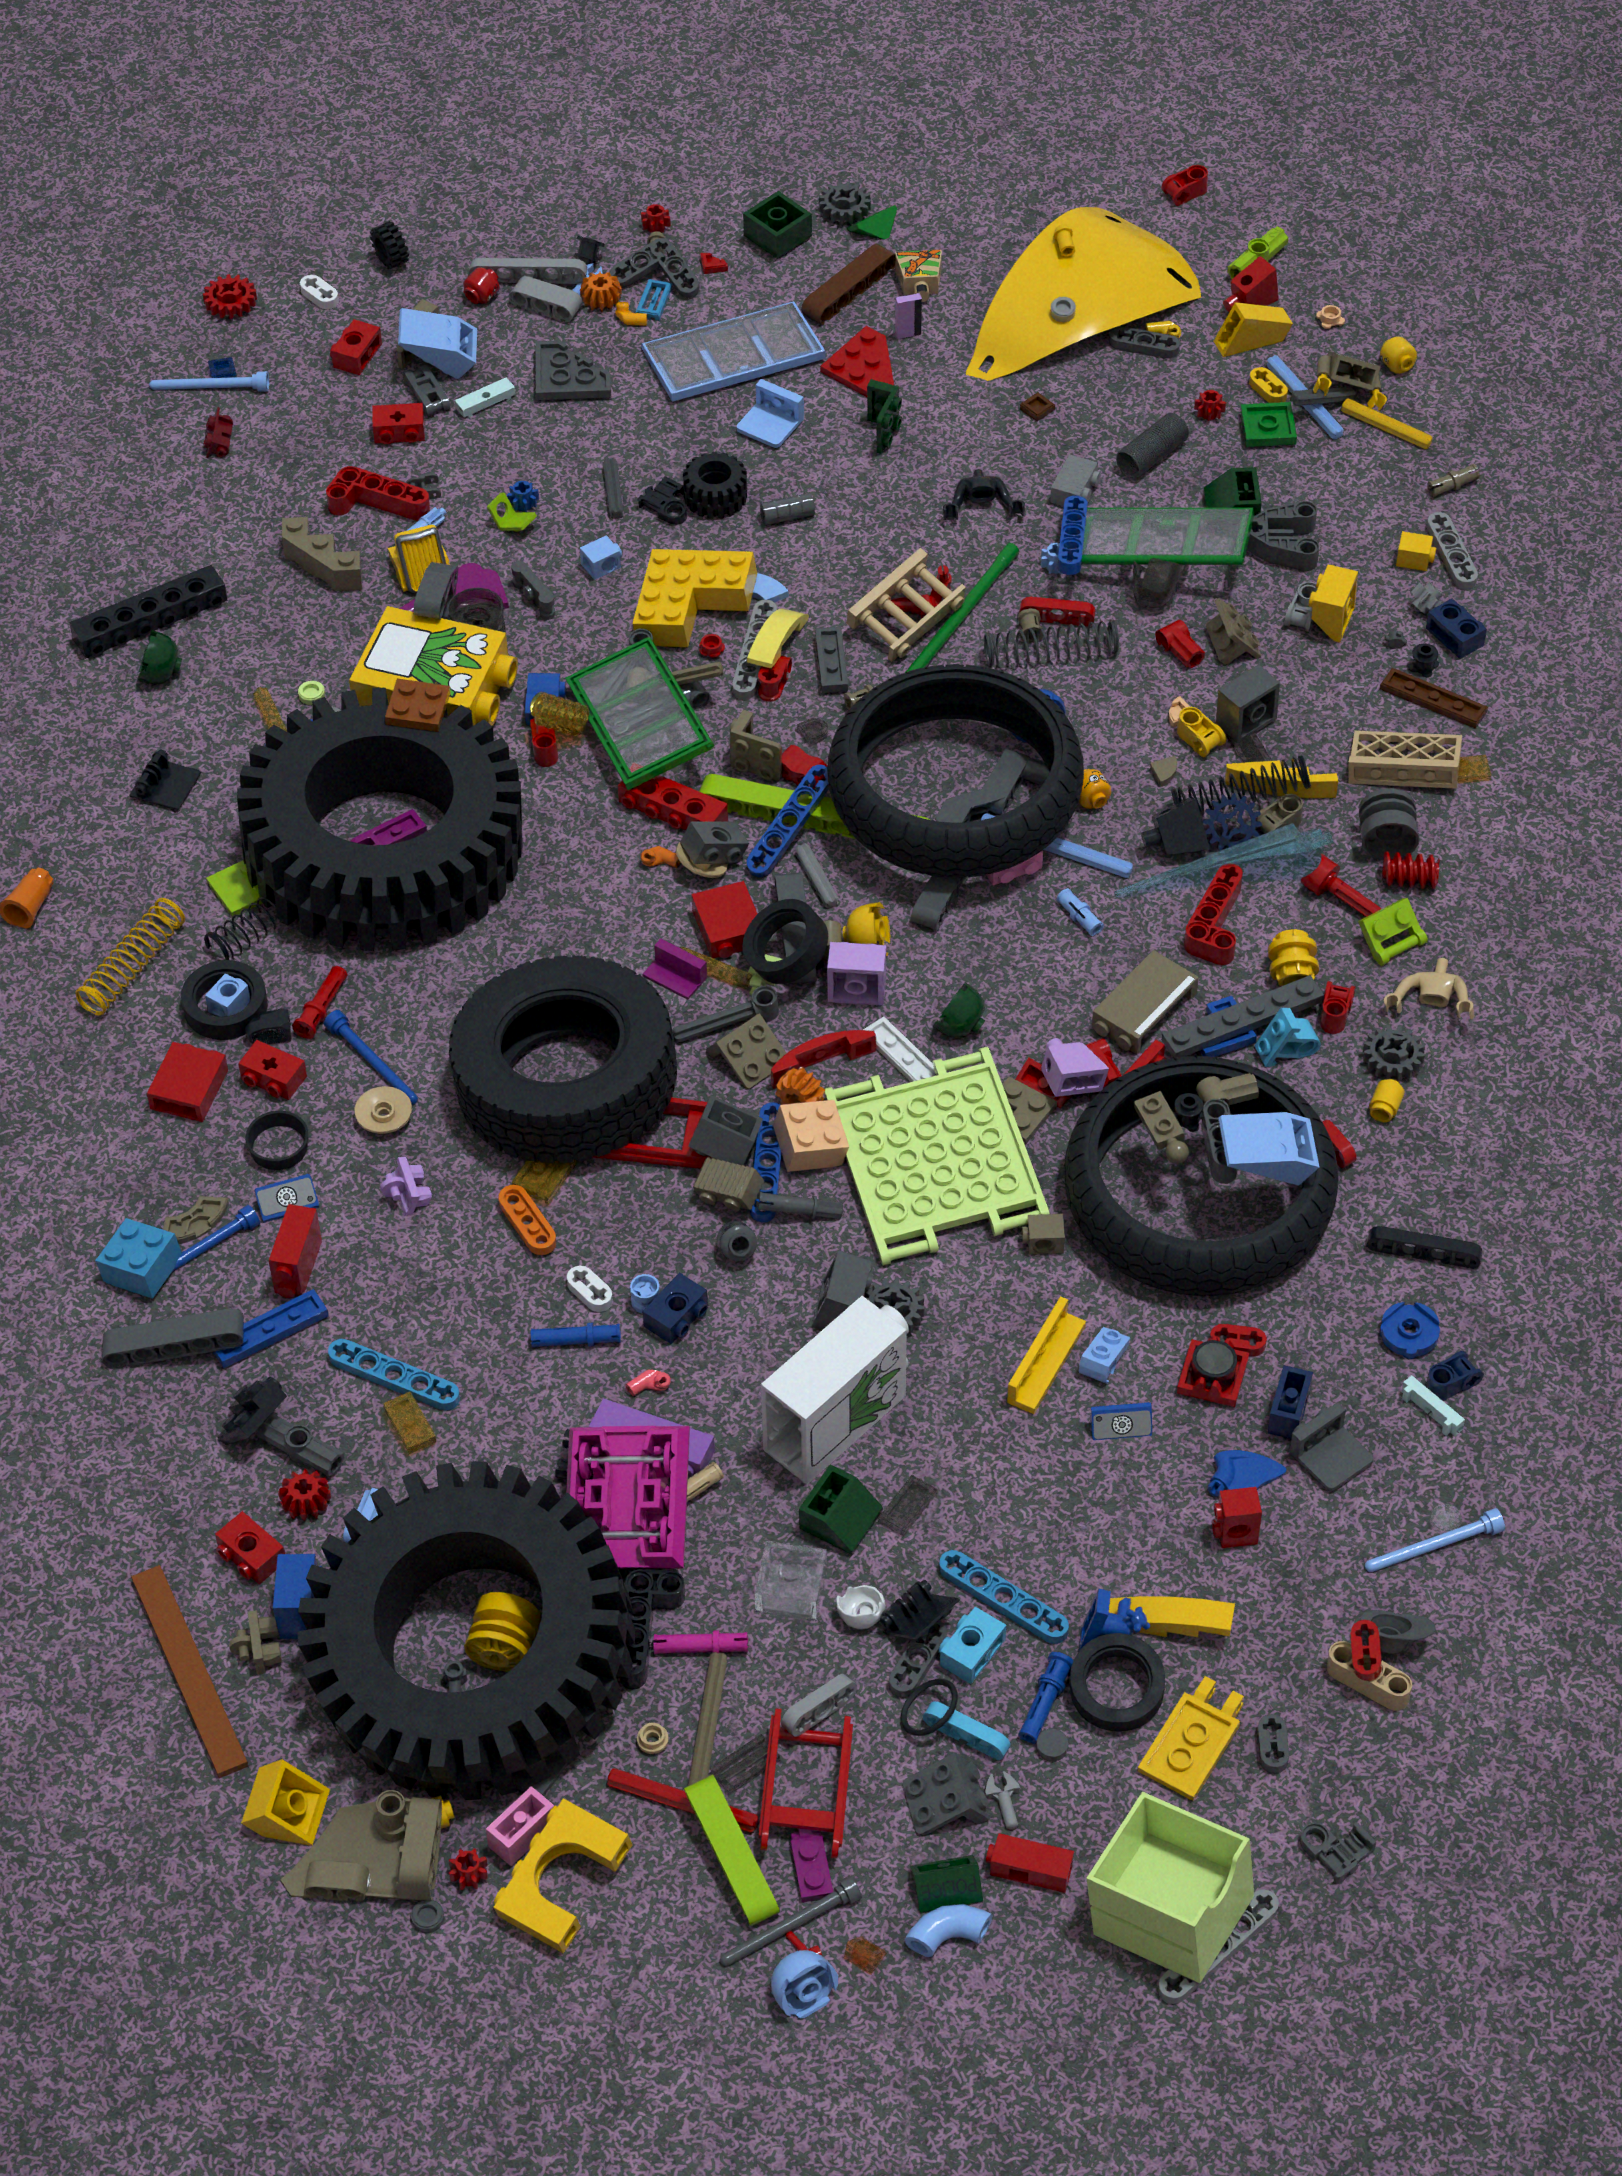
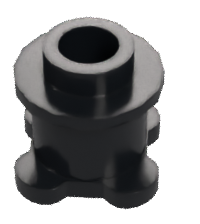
[575,235,605,264]
[1408,643,1439,678]
[1174,1093,1204,1132]

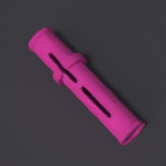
[653,1630,748,1655]

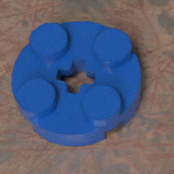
[1380,1302,1440,1359]

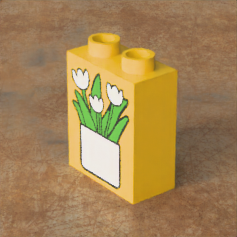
[349,606,518,726]

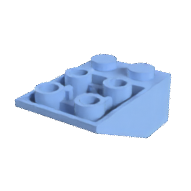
[398,308,477,379]
[1218,1112,1319,1186]

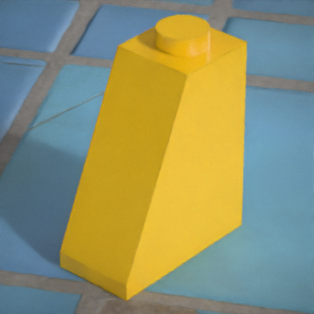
[1213,303,1293,357]

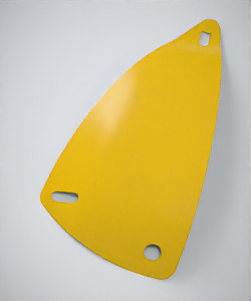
[966,207,1201,381]

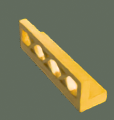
[1007,1296,1086,1414]

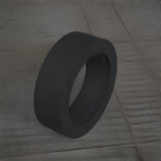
[742,899,828,984]
[181,960,268,1040]
[1070,1633,1165,1732]

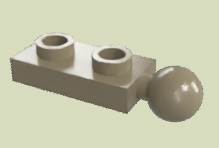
[1134,1091,1189,1164]

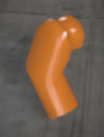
[640,846,681,868]

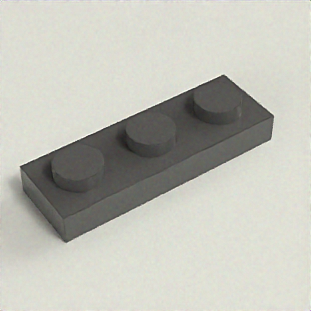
[815,626,848,693]

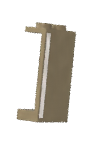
[1092,950,1199,1055]

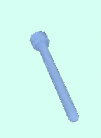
[149,371,269,392]
[1365,1508,1505,1572]

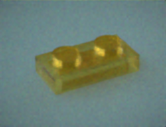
[383,1392,436,1454]

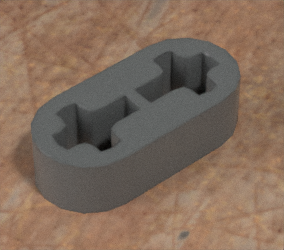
[1257,1714,1289,1774]

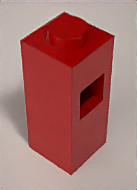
[986,1833,1074,1893]

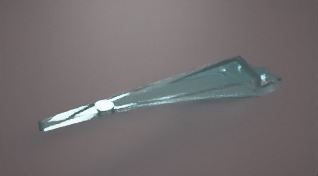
[1114,823,1334,898]

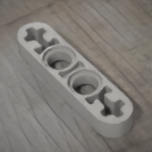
[1427,512,1478,590]

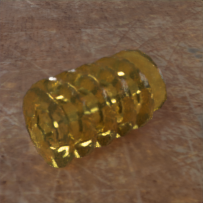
[530,692,589,737]

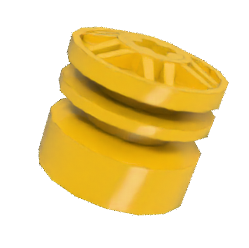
[464,1592,541,1672]

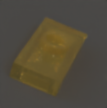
[1445,755,1491,783]

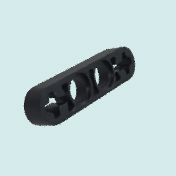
[1367,1226,1483,1269]

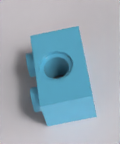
[938,1607,1006,1684]

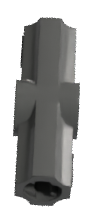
[255,1413,344,1477]

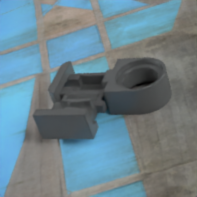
[1300,1822,1376,1884]

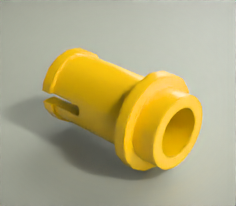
[1053,225,1076,257]

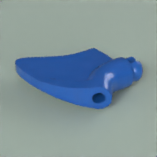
[1208,1450,1286,1497]

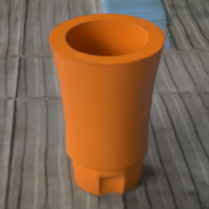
[0,867,54,929]

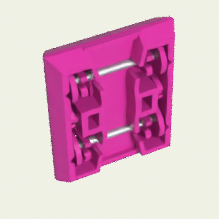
[566,1426,690,1569]

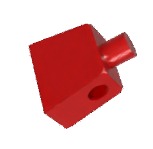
[1223,256,1279,312]

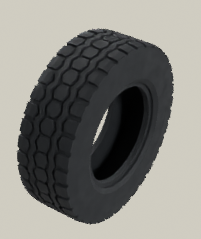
[449,955,677,1163]

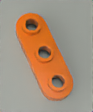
[498,1185,556,1255]

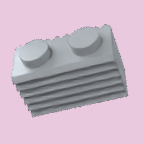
[1050,454,1101,510]

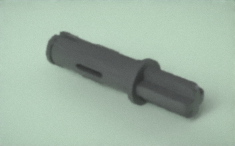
[756,1192,843,1219]

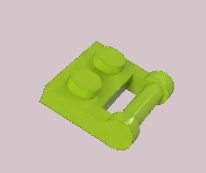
[1358,898,1428,966]

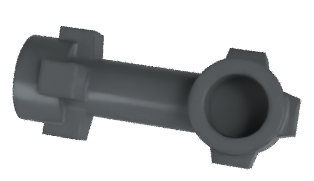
[443,1661,467,1692]

